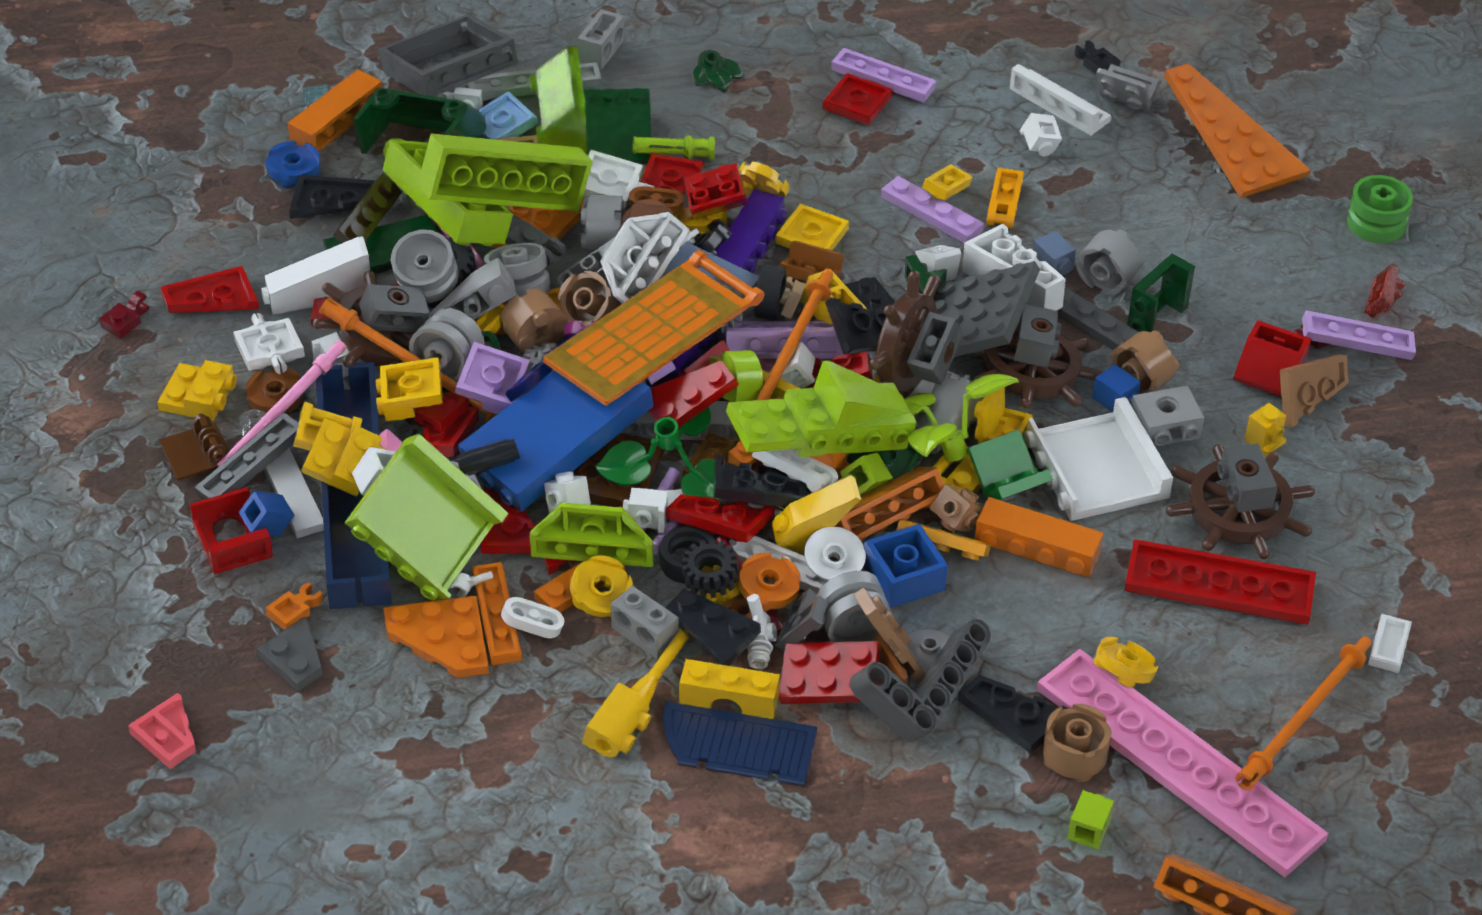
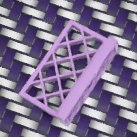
[725,321,842,359]

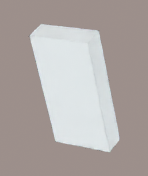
[1368,614,1412,673]

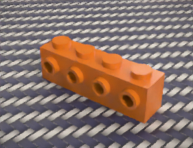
[834,467,944,542]
[1153,854,1298,915]

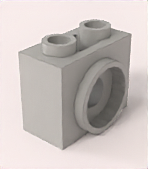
[1131,385,1204,447]

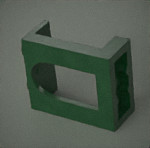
[1127,254,1195,332]

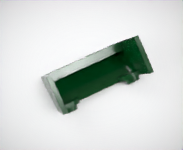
[353,88,487,154]

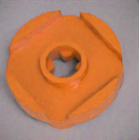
[738,553,800,612]

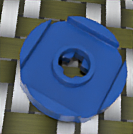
[265,141,320,188]

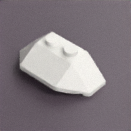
[600,212,690,304]

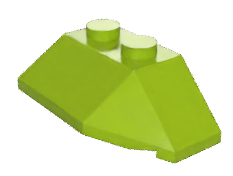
[530,503,654,567]

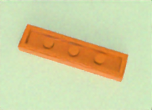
[472,562,522,666]

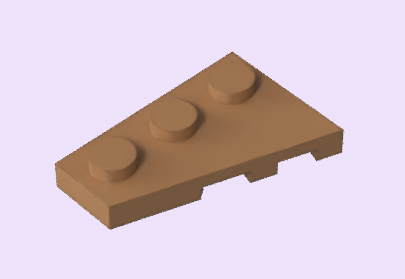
[1280,354,1349,428]
[853,588,926,684]

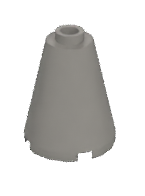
[916,373,984,454]

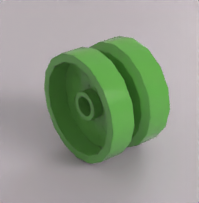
[1347,175,1413,243]

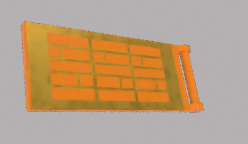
[544,249,765,406]

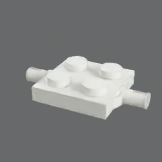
[583,150,654,209]
[233,313,305,374]

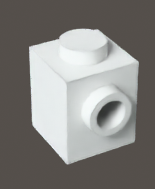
[544,472,591,514]

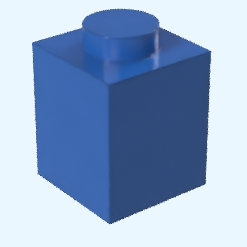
[1092,364,1141,412]
[239,490,295,537]

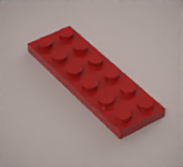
[1124,539,1316,625]

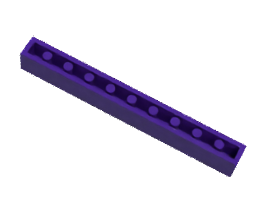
[646,189,787,387]

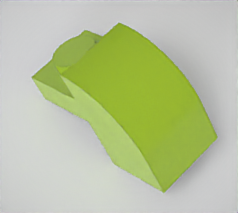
[710,350,763,402]

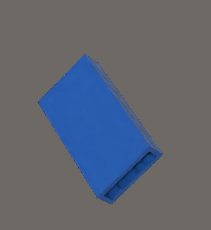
[458,370,654,512]

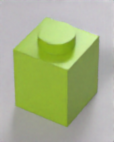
[840,452,893,496]
[1067,790,1114,850]

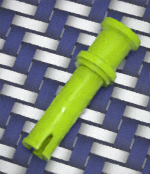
[633,135,715,160]

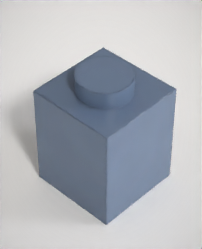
[1033,231,1076,275]

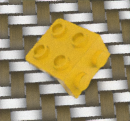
[974,387,1033,444]

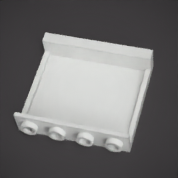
[1024,397,1173,521]

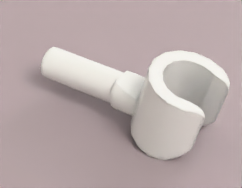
[450,571,493,598]

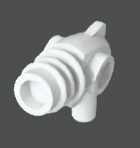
[747,594,777,670]

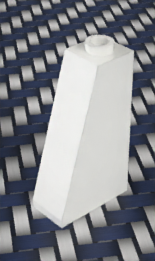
[261,236,370,315]

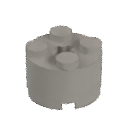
[581,195,624,250]
[1076,229,1144,295]

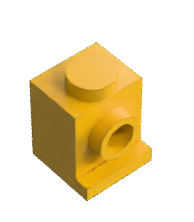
[1244,403,1286,456]

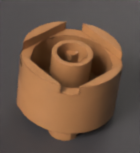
[558,271,622,326]
[500,289,569,354]
[1109,330,1179,394]
[1043,704,1112,782]

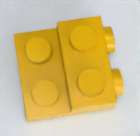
[376,357,443,422]
[157,360,237,422]
[301,418,385,497]

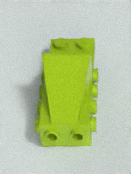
[726,360,916,457]

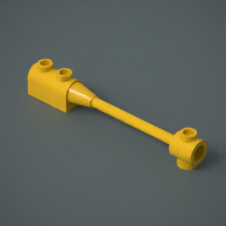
[582,565,740,758]

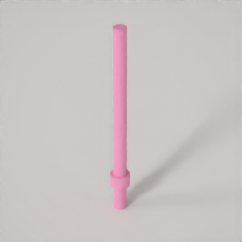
[217,340,347,467]

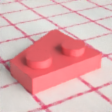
[128,693,196,769]

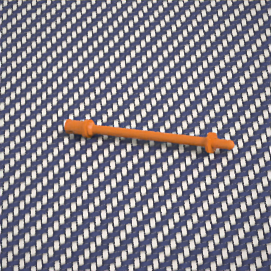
[752,269,833,401]
[319,297,497,422]
[1235,636,1372,791]

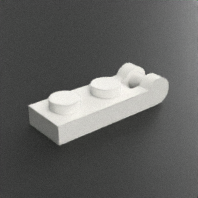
[752,449,838,493]

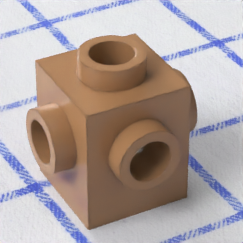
[929,484,983,532]

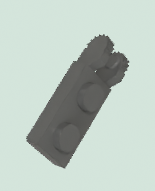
[505,214,567,266]

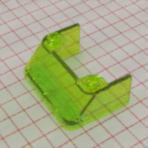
[530,46,587,155]

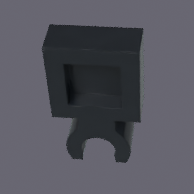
[1074,40,1121,74]

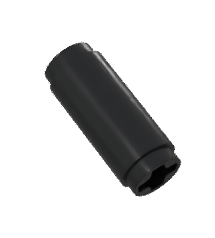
[456,438,520,476]

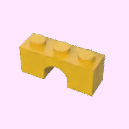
[679,659,780,719]

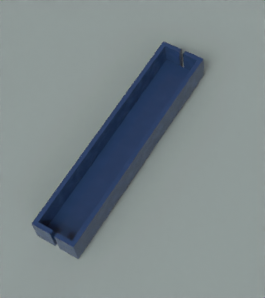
[316,362,392,609]

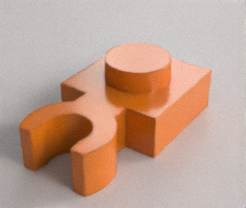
[265,582,323,630]

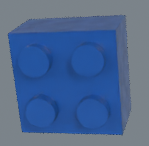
[863,524,948,608]

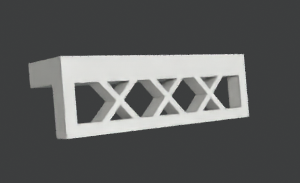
[1010,64,1111,136]

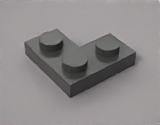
[775,589,828,653]

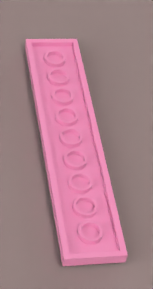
[1037,649,1328,878]

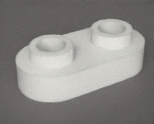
[501,597,564,638]

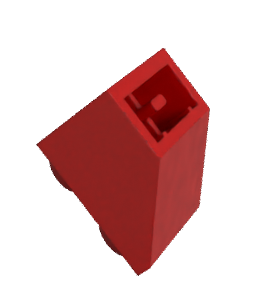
[684,163,748,219]
[1233,320,1312,397]

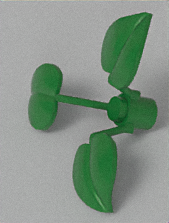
[596,407,724,502]

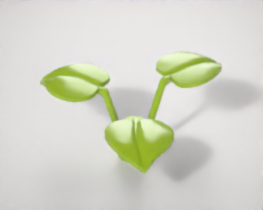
[904,374,1019,462]

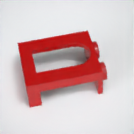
[189,487,273,575]

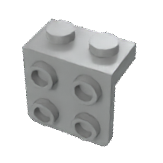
[1096,64,1160,111]

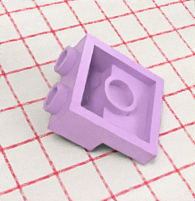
[455,342,532,414]

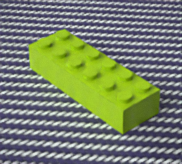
[417,134,593,211]
[383,140,513,246]

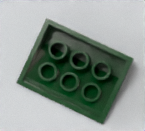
[543,88,652,165]

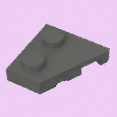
[257,617,323,692]

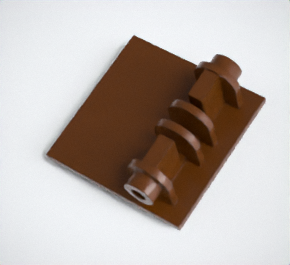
[159,414,230,480]

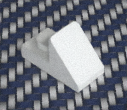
[915,245,961,282]

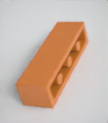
[287,69,383,152]
[974,497,1104,578]

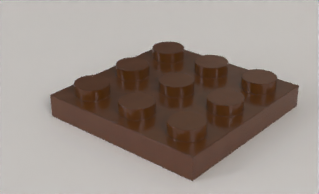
[572,433,665,508]

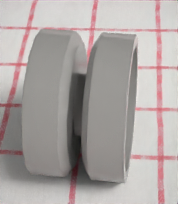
[390,229,459,303]
[484,243,551,303]
[409,308,484,381]
[816,571,894,642]

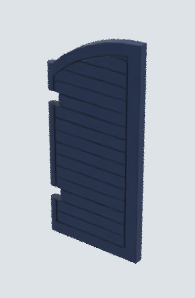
[663,701,818,786]

